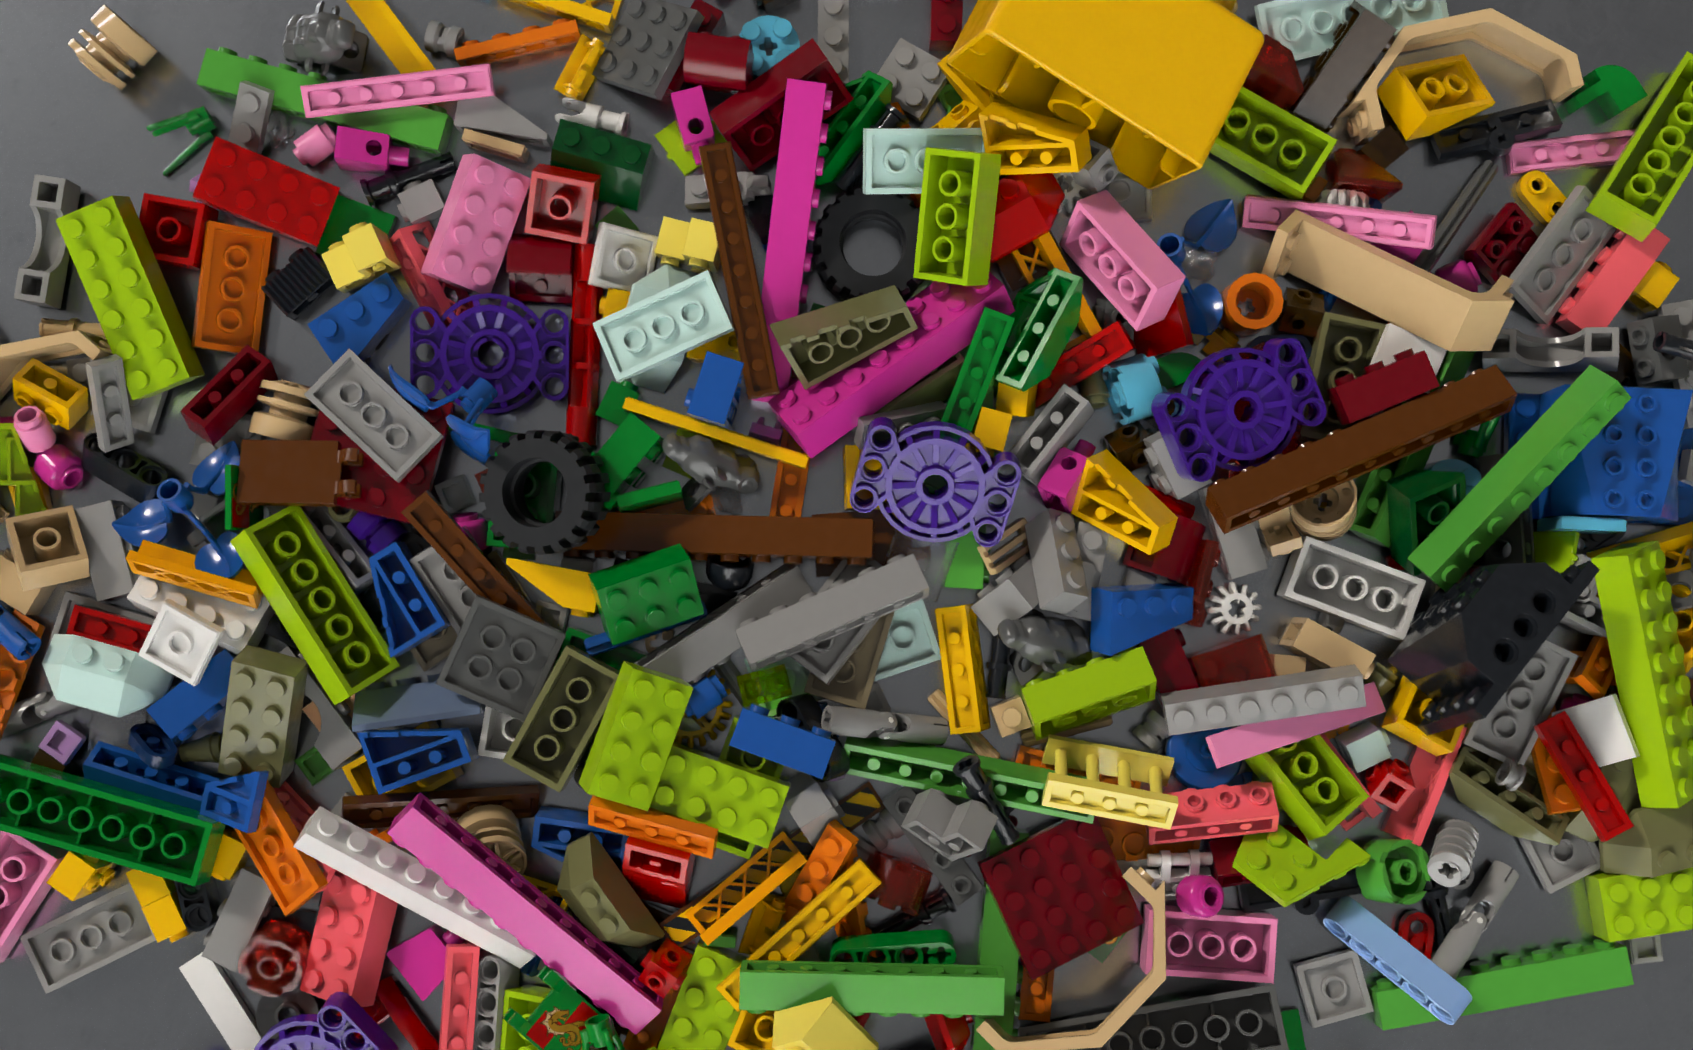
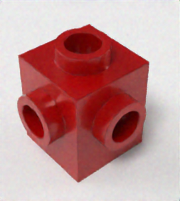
[1365,758,1416,812]
[637,938,693,999]

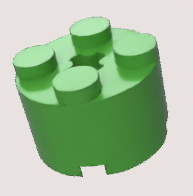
[1356,838,1431,905]

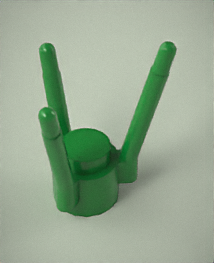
[146,105,217,176]
[1452,415,1502,459]
[579,1014,625,1050]

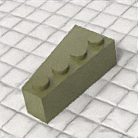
[769,285,918,390]

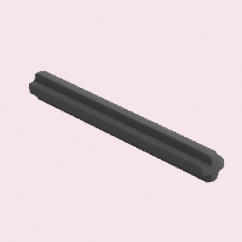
[1413,160,1498,272]

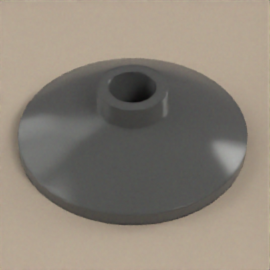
[256,983,320,1039]

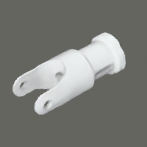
[555,98,630,137]

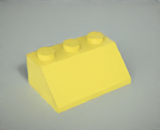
[772,997,879,1050]

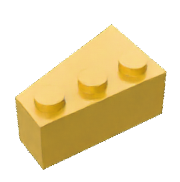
[979,101,1092,175]
[1071,449,1178,555]

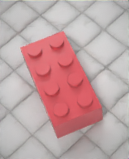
[300,871,398,1007]

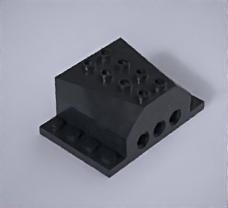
[1387,561,1600,736]

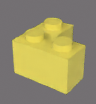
[654,216,720,274]
[321,222,402,293]

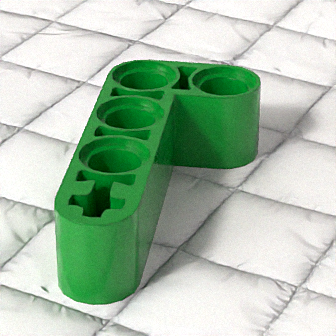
[830,929,956,964]

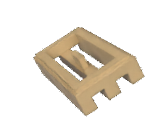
[462,128,530,164]
[977,517,1029,575]

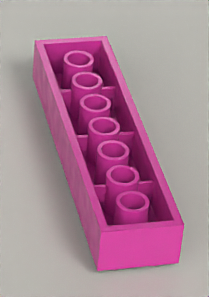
[768,272,1015,459]

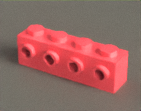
[1555,228,1670,335]
[1145,781,1279,845]

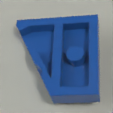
[199,770,269,833]

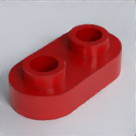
[1398,910,1435,960]

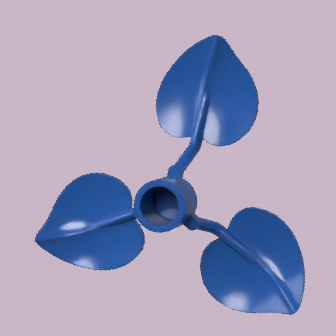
[1157,199,1238,336]
[388,364,498,466]
[112,440,245,579]

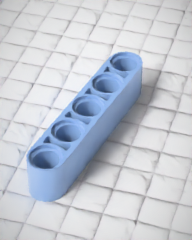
[1323,896,1473,1025]

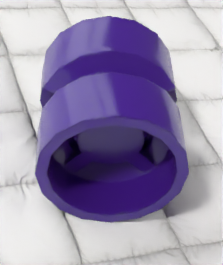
[347,512,408,555]

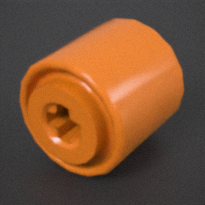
[1221,272,1284,336]

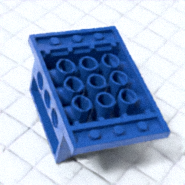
[1504,384,1693,526]

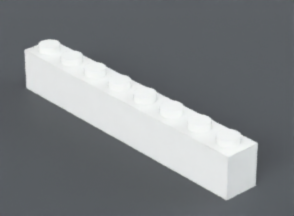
[293,806,536,968]

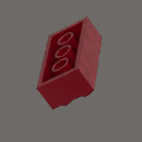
[709,38,854,172]

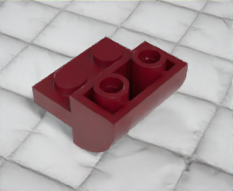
[683,32,754,94]
[1464,202,1538,285]
[507,234,575,303]
[1122,513,1206,586]

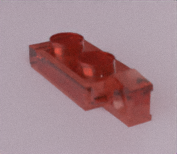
[1184,539,1220,627]

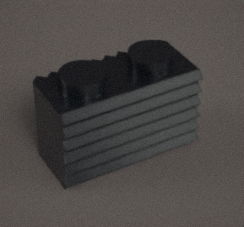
[261,247,334,320]

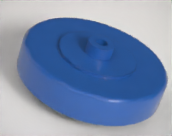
[1165,727,1242,789]

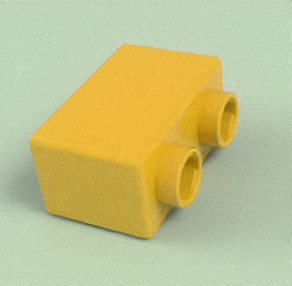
[947,0,1265,189]

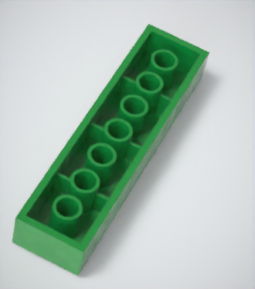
[0,754,225,887]

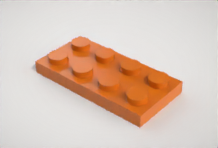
[191,221,273,354]
[234,780,328,916]

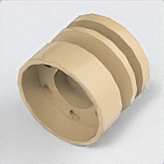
[68,4,158,90]
[248,380,319,440]
[1289,479,1357,541]
[456,804,527,876]

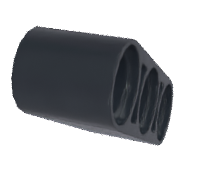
[81,432,168,503]
[776,693,850,783]
[175,876,221,932]

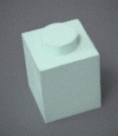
[1335,721,1392,773]

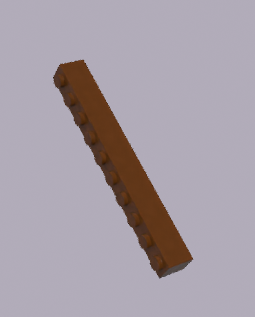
[1205,365,1517,534]
[555,511,875,566]

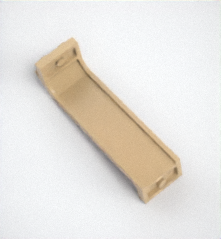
[1261,209,1515,352]

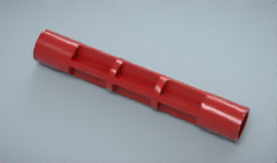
[565,243,603,447]

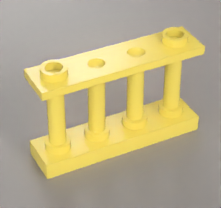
[1042,734,1178,830]

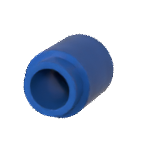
[685,674,728,720]

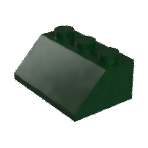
[550,119,655,212]
[1386,470,1466,576]

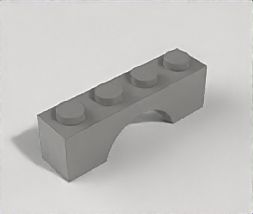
[14,174,81,309]
[1482,327,1619,372]
[279,646,363,770]

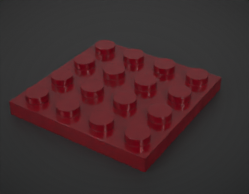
[310,388,455,525]
[977,816,1144,980]

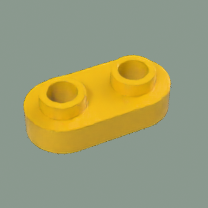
[1516,170,1567,226]

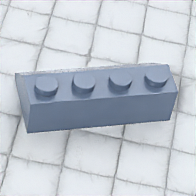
[352,674,486,732]

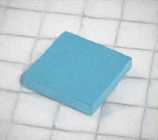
[1537,516,1626,534]

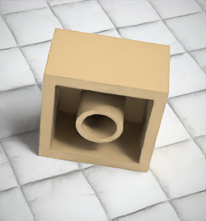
[5,505,90,591]

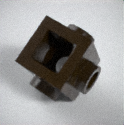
[1278,287,1325,338]
[1104,421,1154,472]

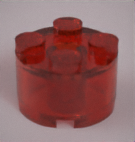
[867,851,933,917]
[238,920,312,997]

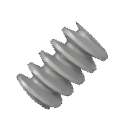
[1427,819,1479,887]

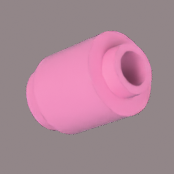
[292,122,336,167]
[13,406,56,453]

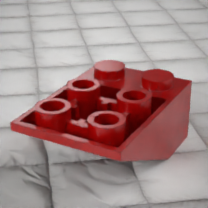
[622,836,695,908]

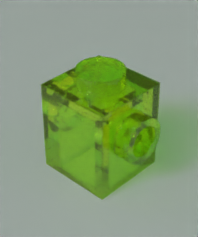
[736,664,793,707]

